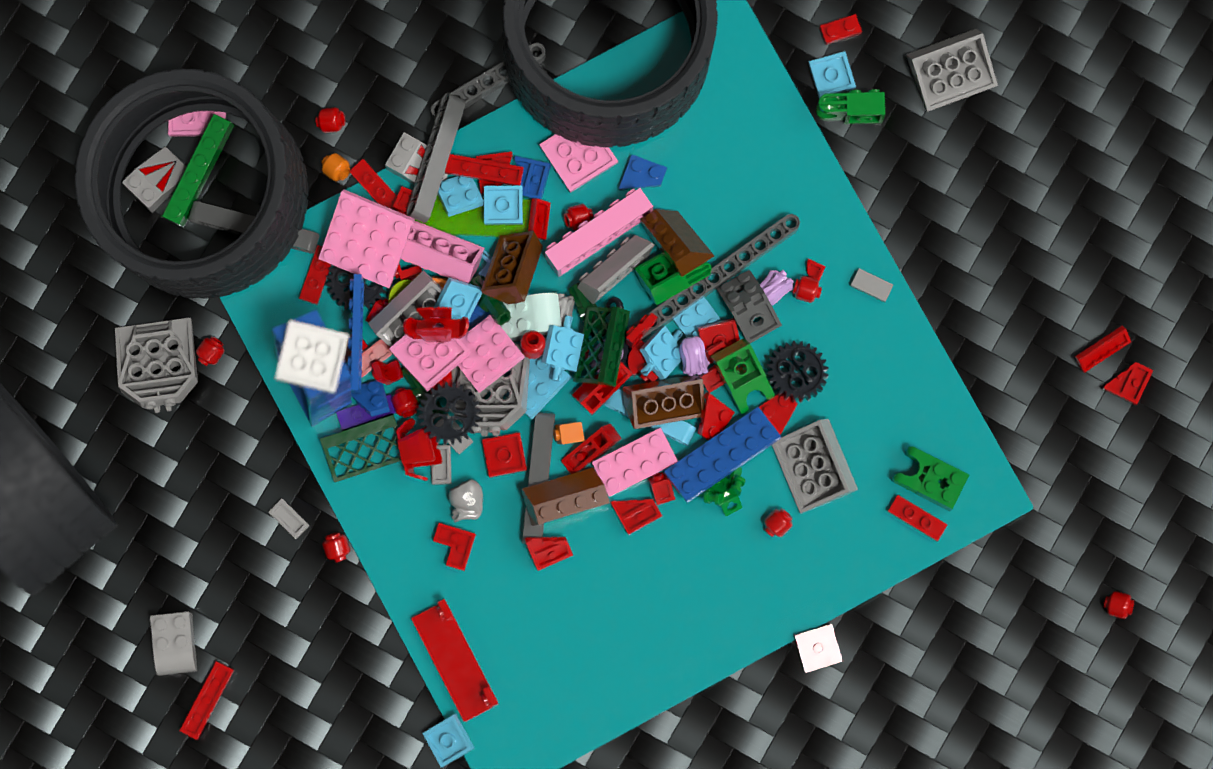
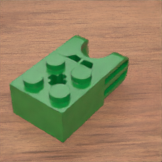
[816,89,885,124]
[634,253,712,305]
[711,338,775,415]
[892,446,969,511]

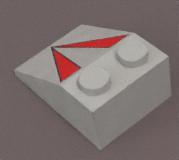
[385,133,449,195]
[122,147,187,213]

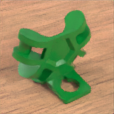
[698,467,746,516]

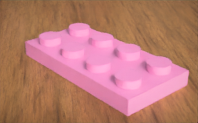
[592,428,678,497]

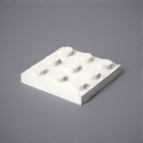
[275,321,349,394]

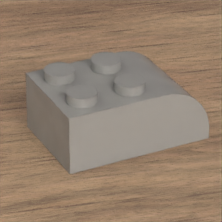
[150,612,197,676]

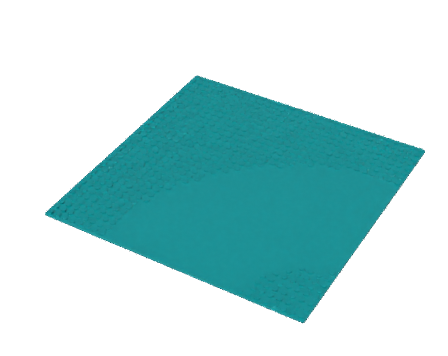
[220,0,1033,769]

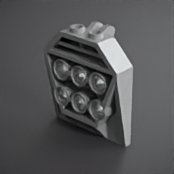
[115,318,198,413]
[449,344,530,436]

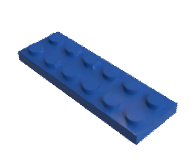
[348,274,364,394]
[664,407,781,503]

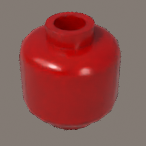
[316,107,345,133]
[564,204,593,231]
[793,276,822,303]
[520,331,546,359]
[196,336,225,366]
[391,388,419,418]
[764,508,793,537]
[322,532,350,562]
[1104,591,1134,619]

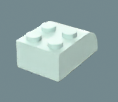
[500,293,562,342]

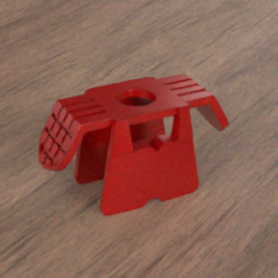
[403,307,469,342]
[396,418,443,481]

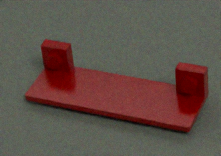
[412,599,499,722]

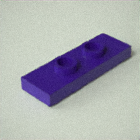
[336,394,396,431]

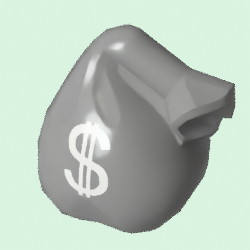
[449,479,483,522]

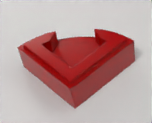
[806,259,826,281]

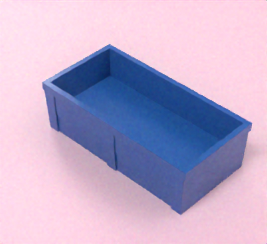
[272,310,352,427]

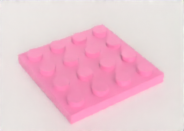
[319,189,415,288]

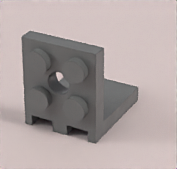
[717,270,782,343]

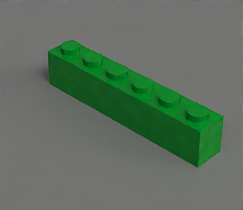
[163,114,234,227]

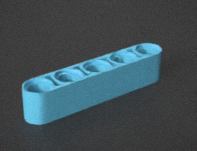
[604,389,696,446]

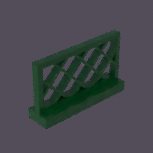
[573,307,630,387]
[320,414,402,483]

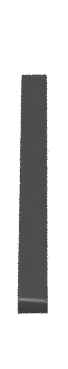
[627,214,800,344]

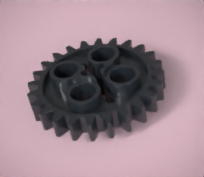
[326,266,387,310]
[766,341,829,403]
[418,382,481,445]

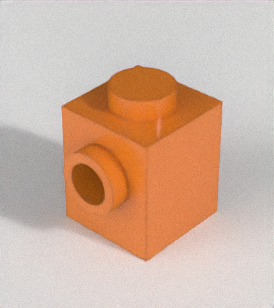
[553,422,584,444]

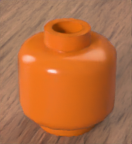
[322,153,350,182]

